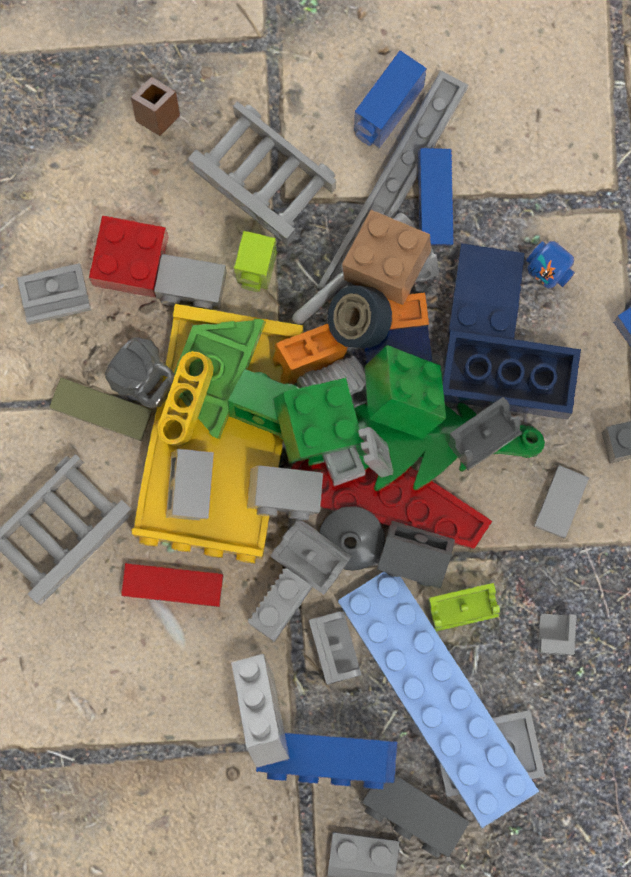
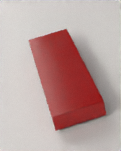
[121,563,224,607]

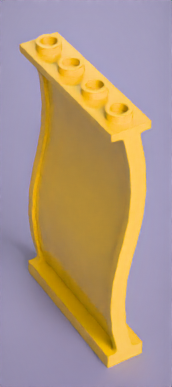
[132,304,304,564]

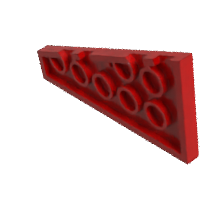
[291,459,493,550]

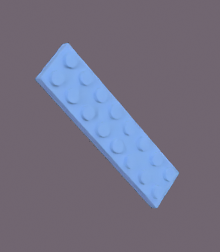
[338,572,539,828]

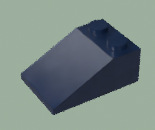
[447,243,525,339]

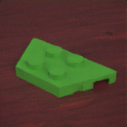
[174,319,266,439]

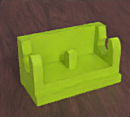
[427,583,500,632]

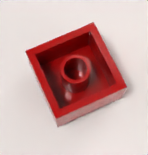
[89,215,169,298]

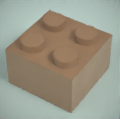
[342,210,431,305]

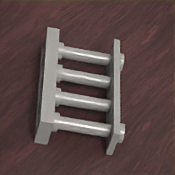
[188,101,336,246]
[0,454,134,605]

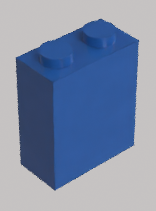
[354,50,427,148]

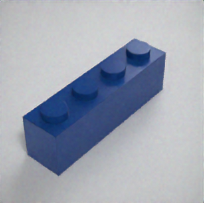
[256,733,397,789]

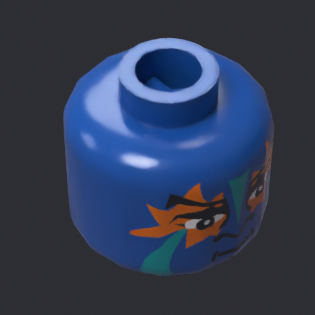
[526,241,575,289]

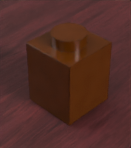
[131,77,180,136]

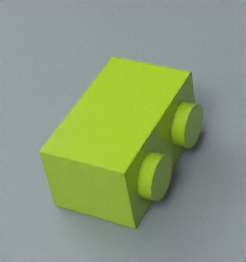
[234,231,277,292]

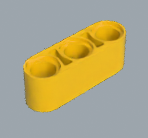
[157,351,214,446]

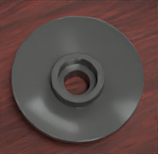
[320,506,385,571]

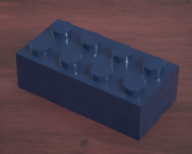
[442,330,581,420]

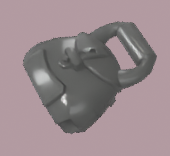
[105,337,175,408]

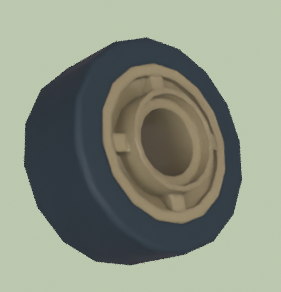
[328,286,392,349]

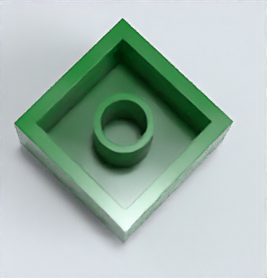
[364,345,446,439]
[273,377,363,463]

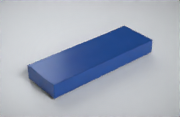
[418,148,454,246]

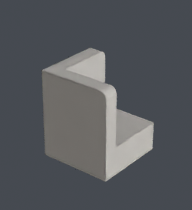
[537,614,577,656]

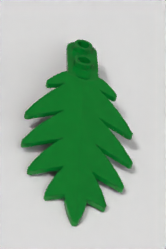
[279,403,545,491]

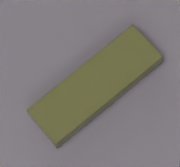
[49,378,153,442]

